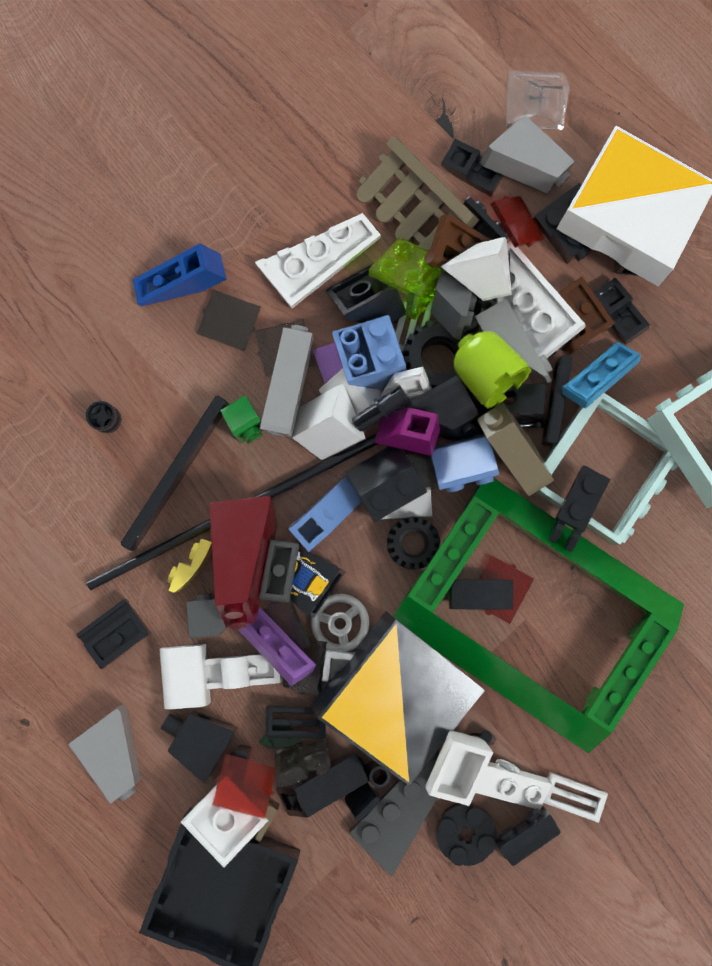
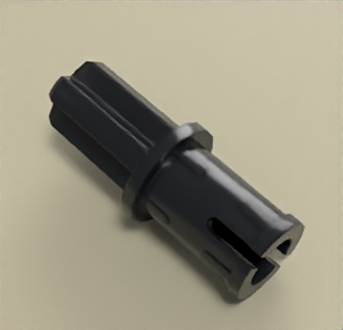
[352,385,411,431]

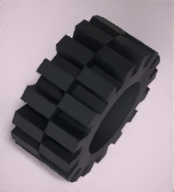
[387,516,441,570]

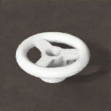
[311,594,370,652]

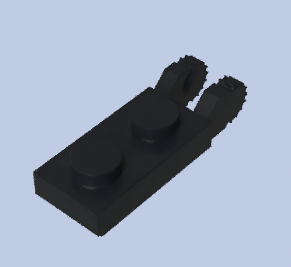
[548,465,611,552]

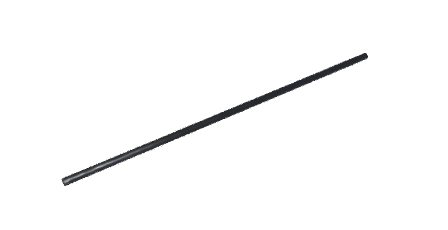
[86,351,556,590]

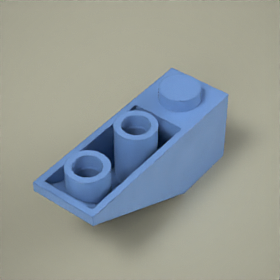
[288,475,362,552]

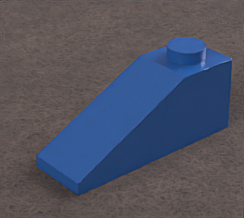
[133,243,227,306]

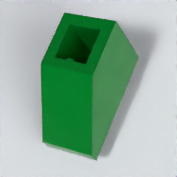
[220,395,263,444]

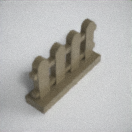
[357,135,479,263]

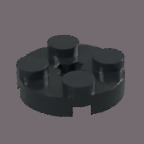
[436,803,497,866]

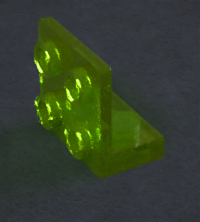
[369,238,447,320]

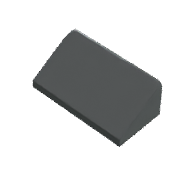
[259,539,300,603]

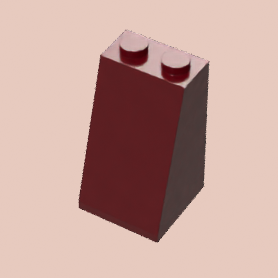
[210,496,277,629]

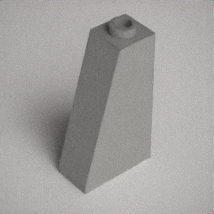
[260,325,314,439]

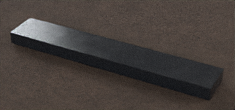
[121,395,229,551]

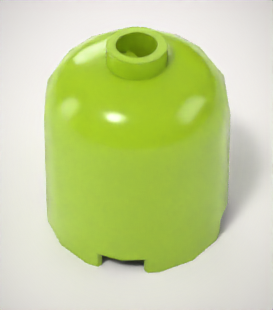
[453,331,531,409]

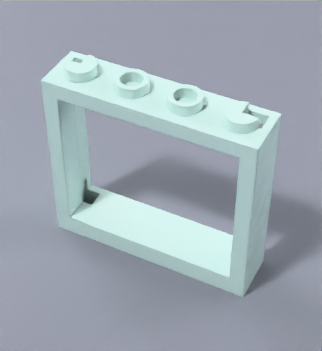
[647,370,712,508]
[535,393,678,545]

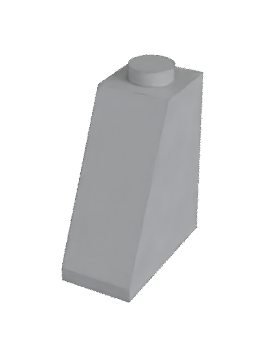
[480,115,575,193]
[68,704,141,804]

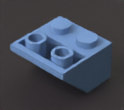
[332,315,406,390]
[432,434,499,492]

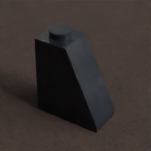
[276,754,369,818]

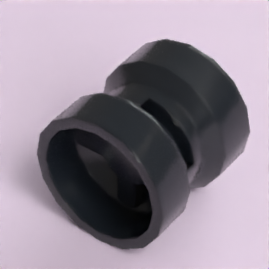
[86,401,122,434]

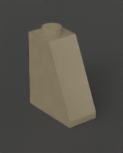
[477,403,554,496]

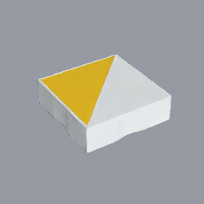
[556,126,712,287]

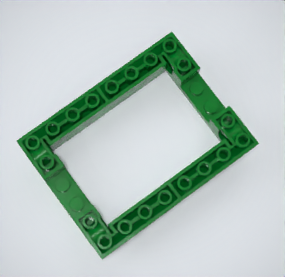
[393,478,684,753]

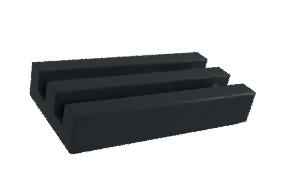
[265,706,326,739]

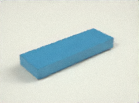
[562,341,641,409]

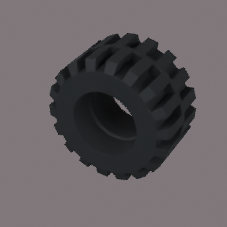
[402,320,467,389]

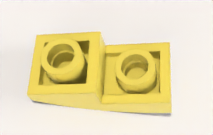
[167,539,212,593]

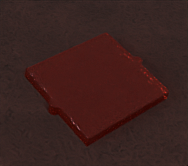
[491,196,545,248]
[479,556,534,624]
[212,754,276,819]

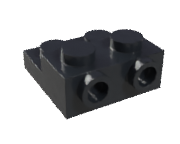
[533,183,592,264]

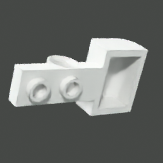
[159,644,282,709]
[425,731,552,810]

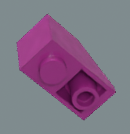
[374,408,440,456]

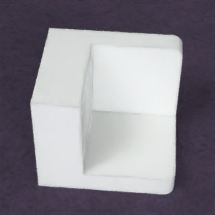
[322,649,355,682]

